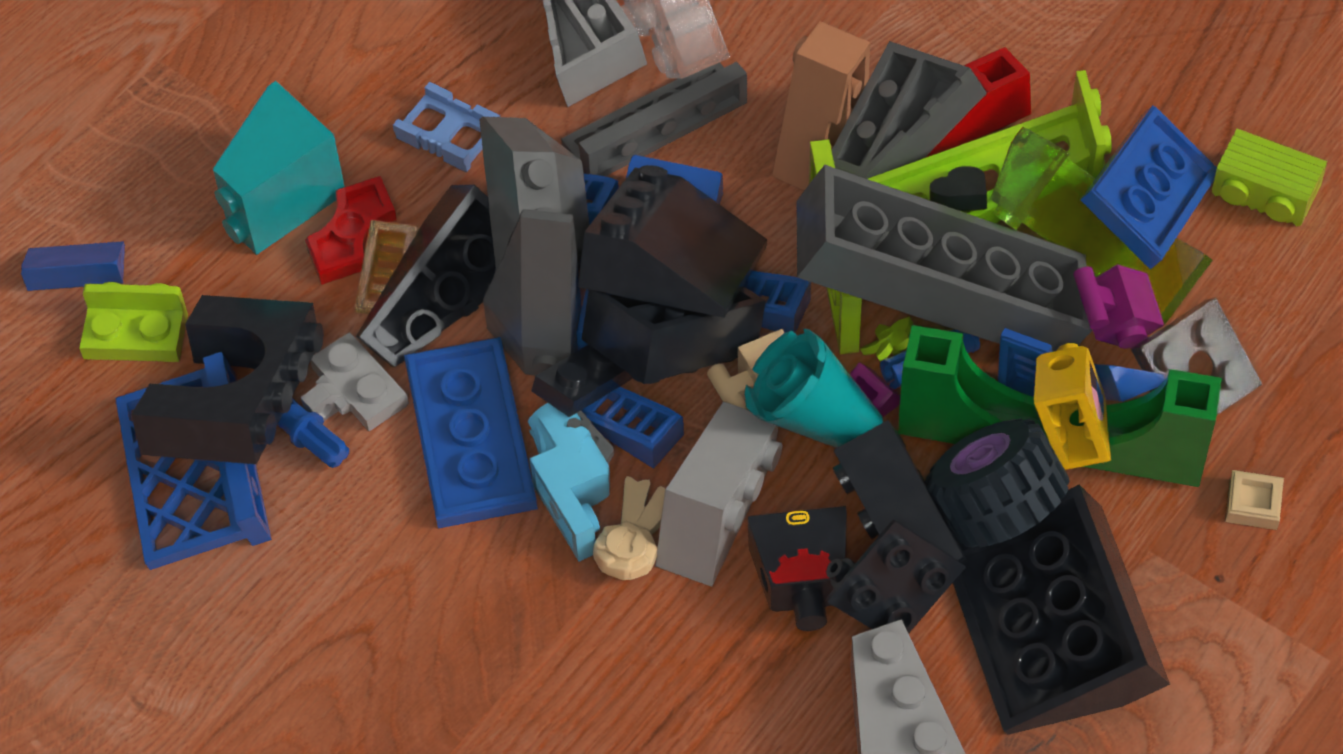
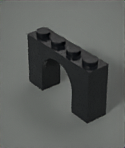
[131,295,324,465]

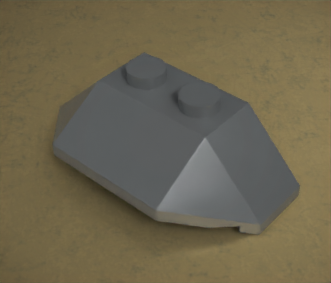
[479,117,589,270]

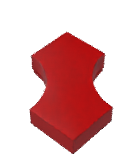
[305,176,397,285]

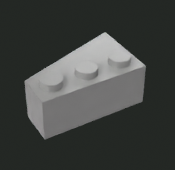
[543,0,647,107]
[655,401,783,587]

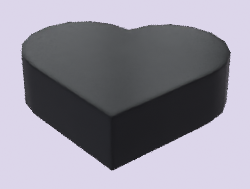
[930,166,987,211]

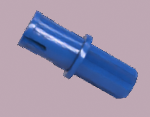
[277,398,349,468]

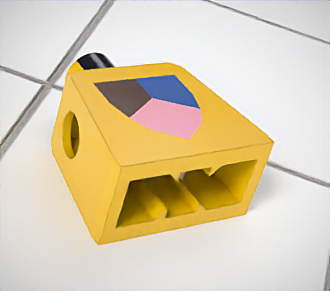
[1034,343,1111,470]

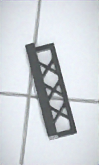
[561,59,747,176]

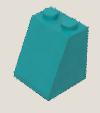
[213,81,345,255]

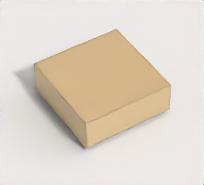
[1225,470,1284,530]

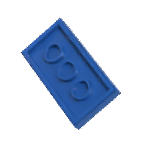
[1080,105,1217,269]
[404,337,538,529]

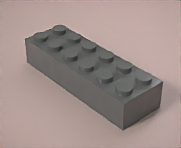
[797,165,1092,352]

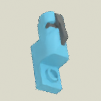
[528,403,614,562]

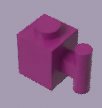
[1073,264,1164,349]

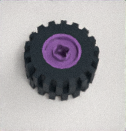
[925,418,1070,547]

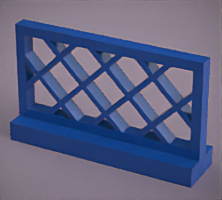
[115,352,272,570]

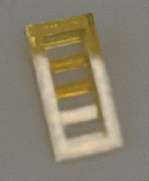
[354,220,419,314]

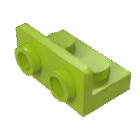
[79,282,188,362]

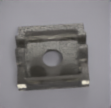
[1131,298,1262,415]

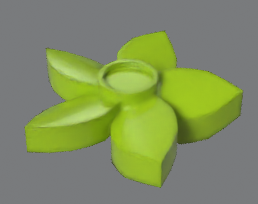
[860,317,914,362]

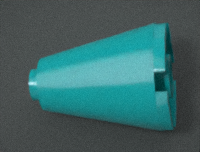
[744,328,883,448]

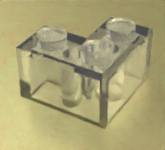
[621,0,731,79]

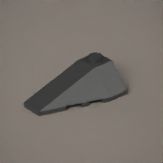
[483,209,582,375]

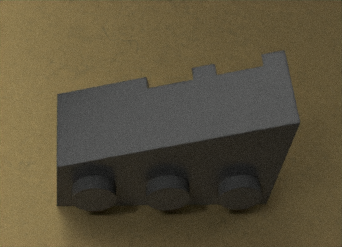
[832,41,987,179]

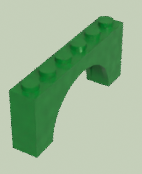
[898,325,1222,487]

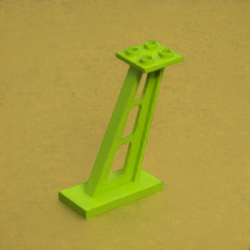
[809,70,1112,355]

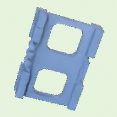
[393,82,500,172]

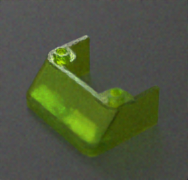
[990,126,1213,325]

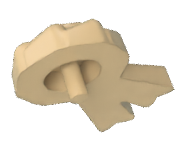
[593,476,665,580]

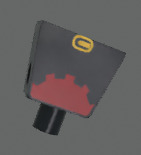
[748,506,847,631]

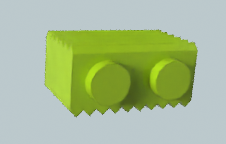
[1212,128,1328,227]

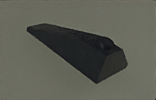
[356,185,496,367]

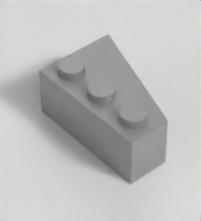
[850,619,966,754]

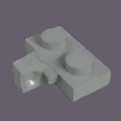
[301,332,409,431]

